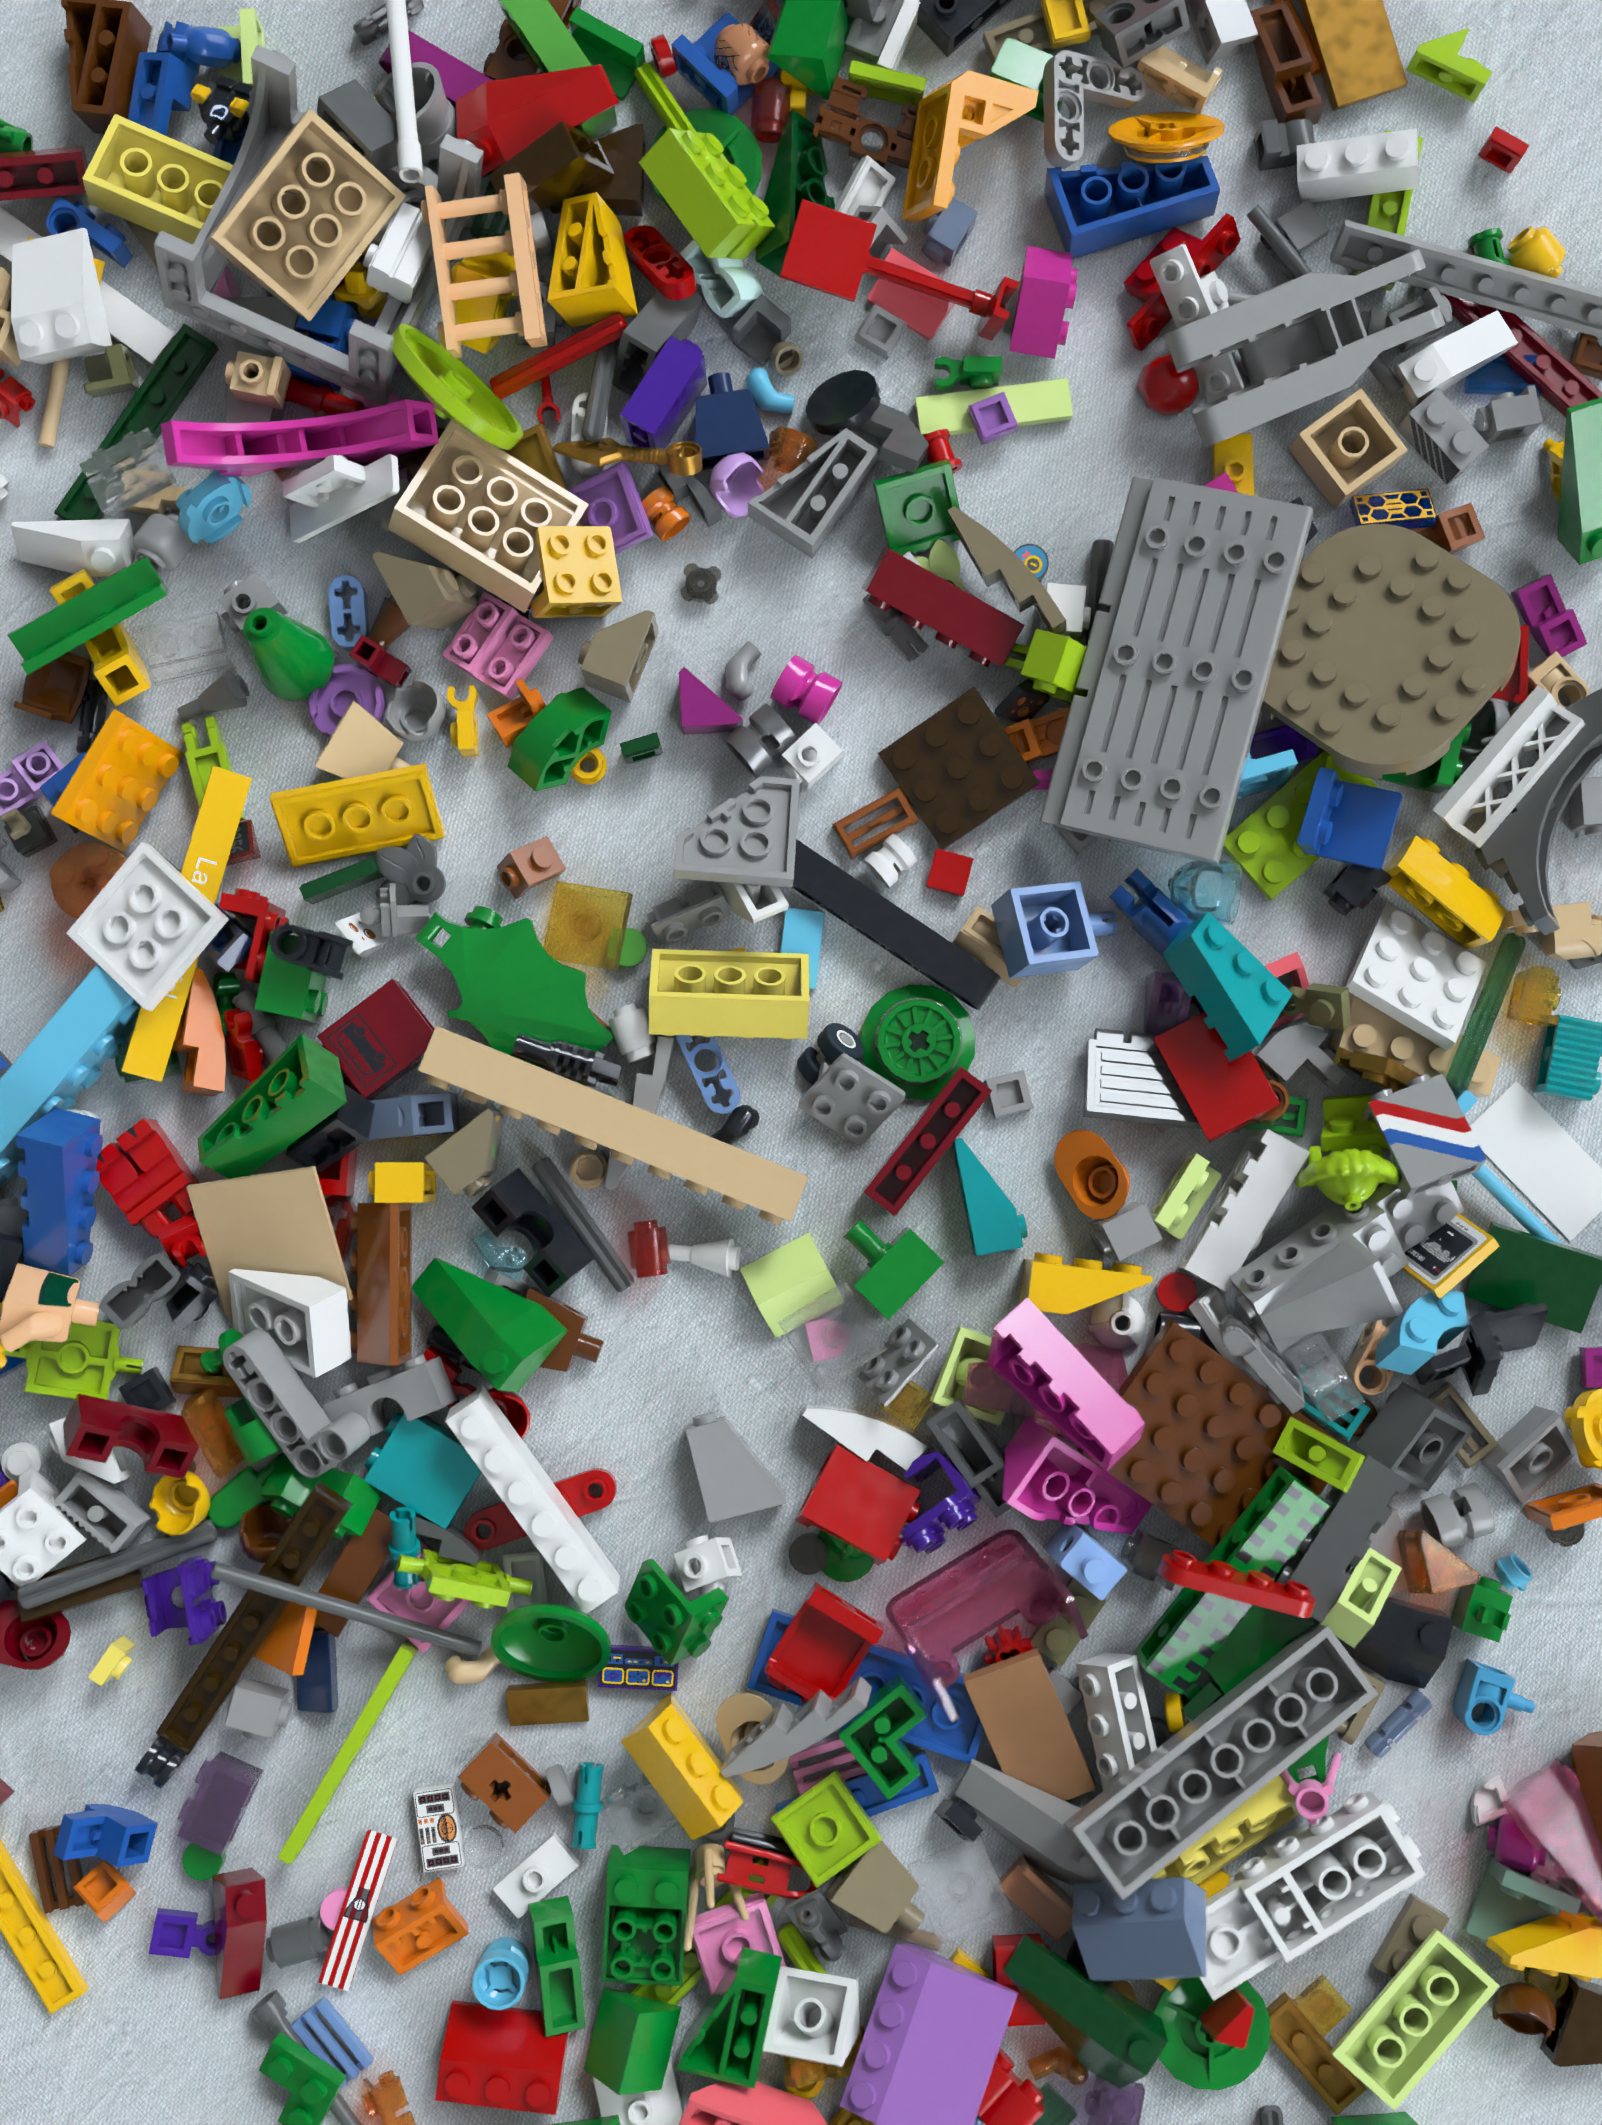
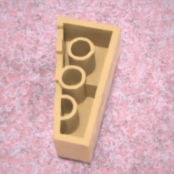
[1328,979,1501,1098]

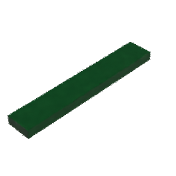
[53,323,219,521]

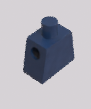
[695,372,770,471]

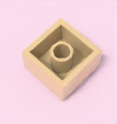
[1289,388,1408,510]

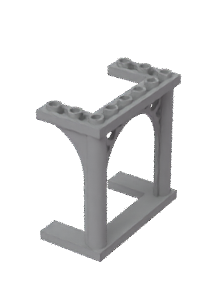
[154,45,484,405]

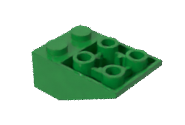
[602,1845,691,1986]

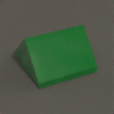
[766,0,850,101]
[584,1987,682,2095]

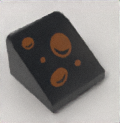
[994,678,1050,722]

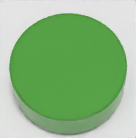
[608,928,648,968]

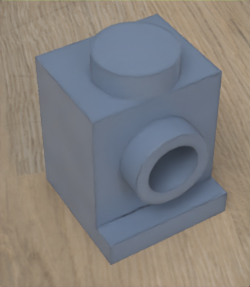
[922,197,978,266]

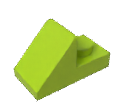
[1406,28,1492,103]
[1272,1417,1365,1493]

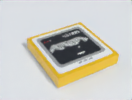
[1401,1214,1499,1299]

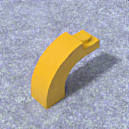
[50,568,151,706]

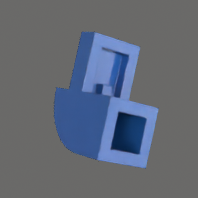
[53,1804,158,1867]

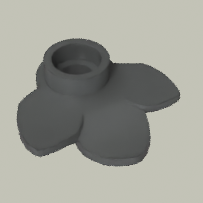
[376,834,446,905]

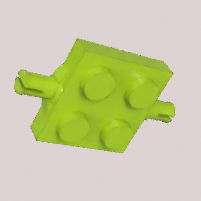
[4,1320,144,1400]
[396,1548,533,1609]

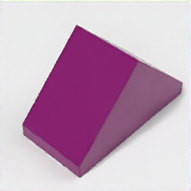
[679,667,743,735]

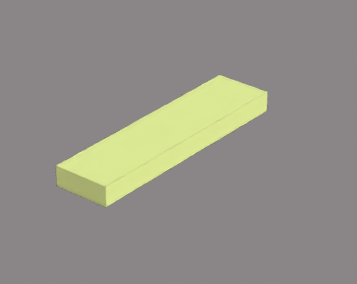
[915,378,1073,436]

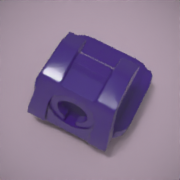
[900,1452,982,1554]
[141,1556,227,1645]

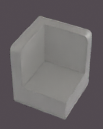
[853,205,908,258]

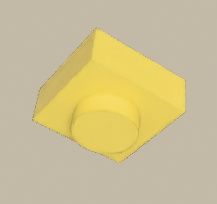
[88,1636,136,1686]

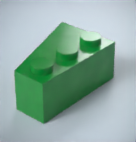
[676,1947,782,2089]

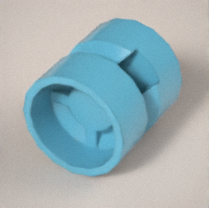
[472,1937,532,2010]

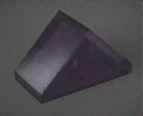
[1144,971,1191,1035]

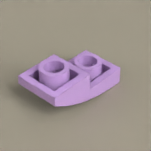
[0,740,64,822]

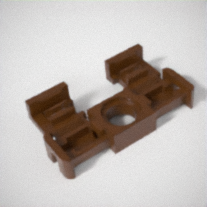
[811,76,918,170]

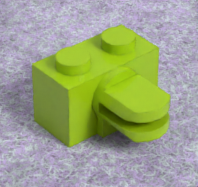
[1003,629,1088,704]

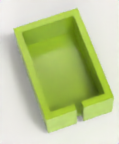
[639,128,775,259]

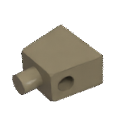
[823,1841,924,1934]

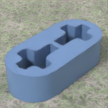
[328,575,369,652]

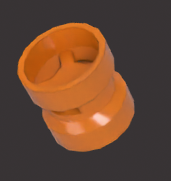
[641,486,691,542]

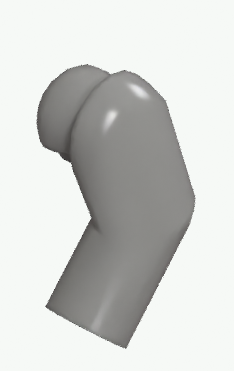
[725,641,762,700]

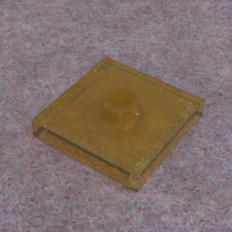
[543,881,633,971]

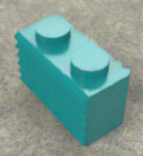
[1534,1014,1602,1102]

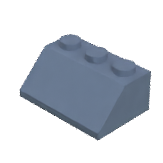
[1072,1877,1206,1982]

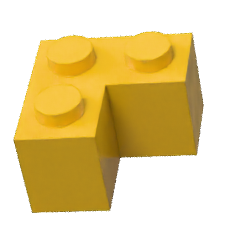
[451,252,517,354]

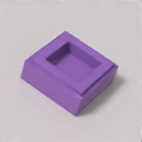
[967,392,1019,445]

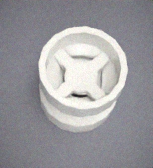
[864,834,918,888]

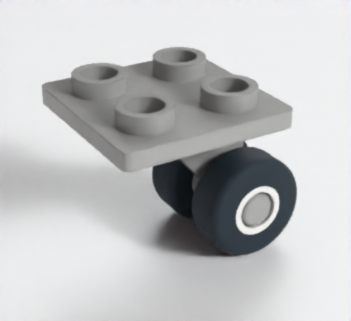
[797,1023,906,1145]

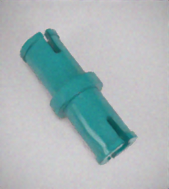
[388,1507,421,1589]
[570,1762,604,1850]

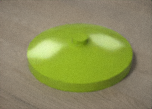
[391,324,523,450]

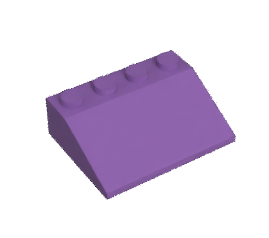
[840,1942,1018,2125]

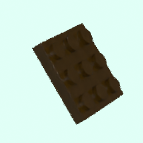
[878,686,1040,850]

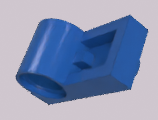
[46,196,133,268]

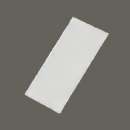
[1470,1081,1602,1241]

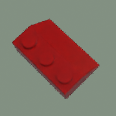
[435,2000,569,2115]

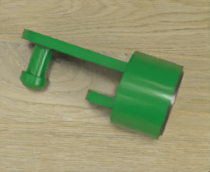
[200,1329,282,1466]

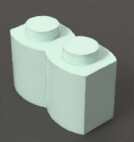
[680,240,764,318]

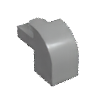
[1253,1025,1347,1087]

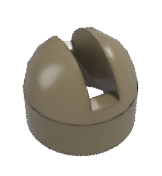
[769,341,803,376]

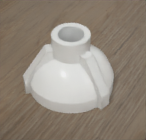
[1087,1292,1146,1349]

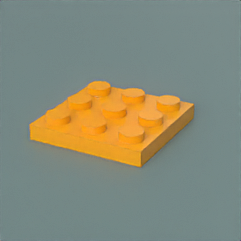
[51,709,184,853]

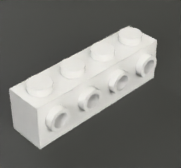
[1076,1652,1157,1791]

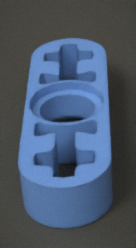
[675,1035,740,1114]

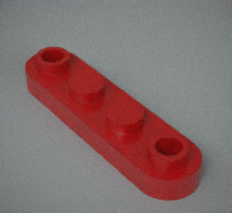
[465,1468,617,1550]
[1157,1550,1316,1618]

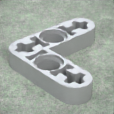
[1043,50,1147,169]

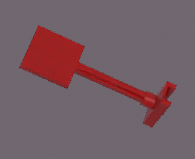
[780,199,1019,341]

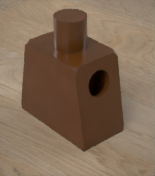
[526,1287,604,1372]

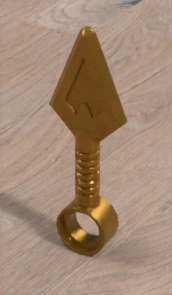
[553,437,702,476]

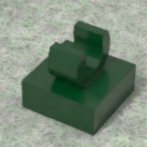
[1181,1682,1223,1721]

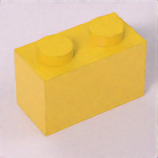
[368,1162,436,1203]

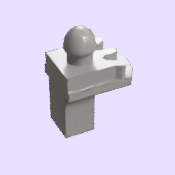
[360,883,429,937]

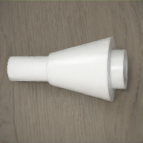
[666,1238,741,1278]

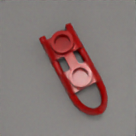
[716,1840,817,1899]

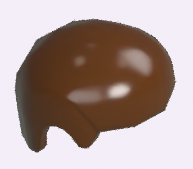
[239,1503,296,1563]
[1492,1982,1556,2037]

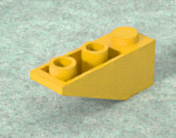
[1486,1911,1602,1982]

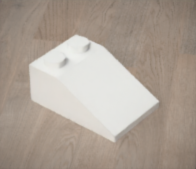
[11,228,112,365]
[228,1269,352,1378]

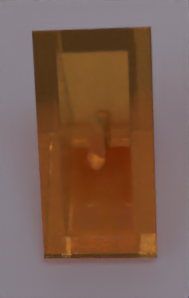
[1396,1530,1482,1594]

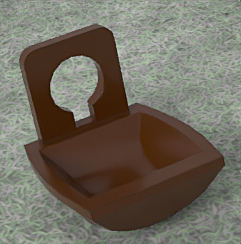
[13,652,92,724]

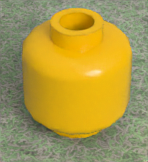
[1506,226,1566,278]

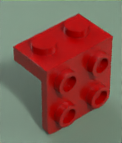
[219,888,289,984]

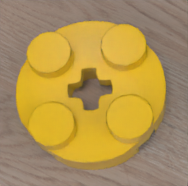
[1564,1389,1602,1470]

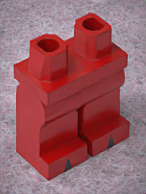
[96,1118,200,1239]

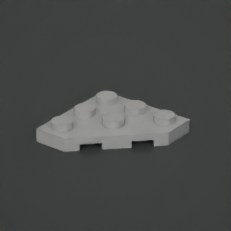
[673,776,800,888]

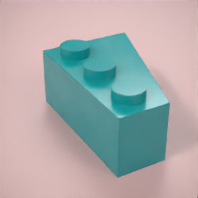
[1163,912,1293,1062]

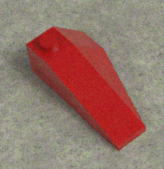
[456,64,619,178]

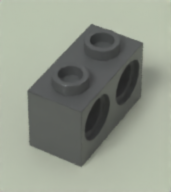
[1094,0,1191,69]

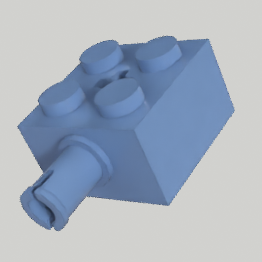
[991,881,1118,979]

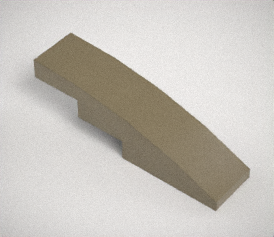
[947,506,1067,634]

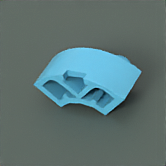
[1375,1291,1468,1375]

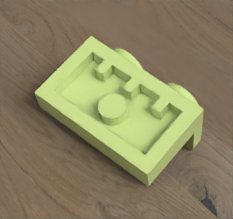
[1150,1153,1221,1239]

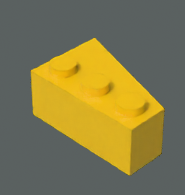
[547,192,638,327]

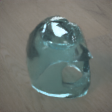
[1167,860,1242,925]

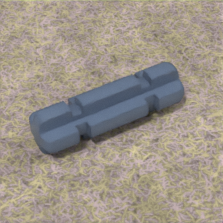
[1365,1690,1432,1758]

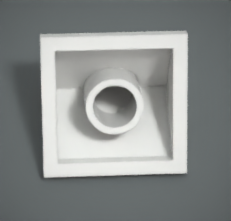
[763,1966,860,2067]

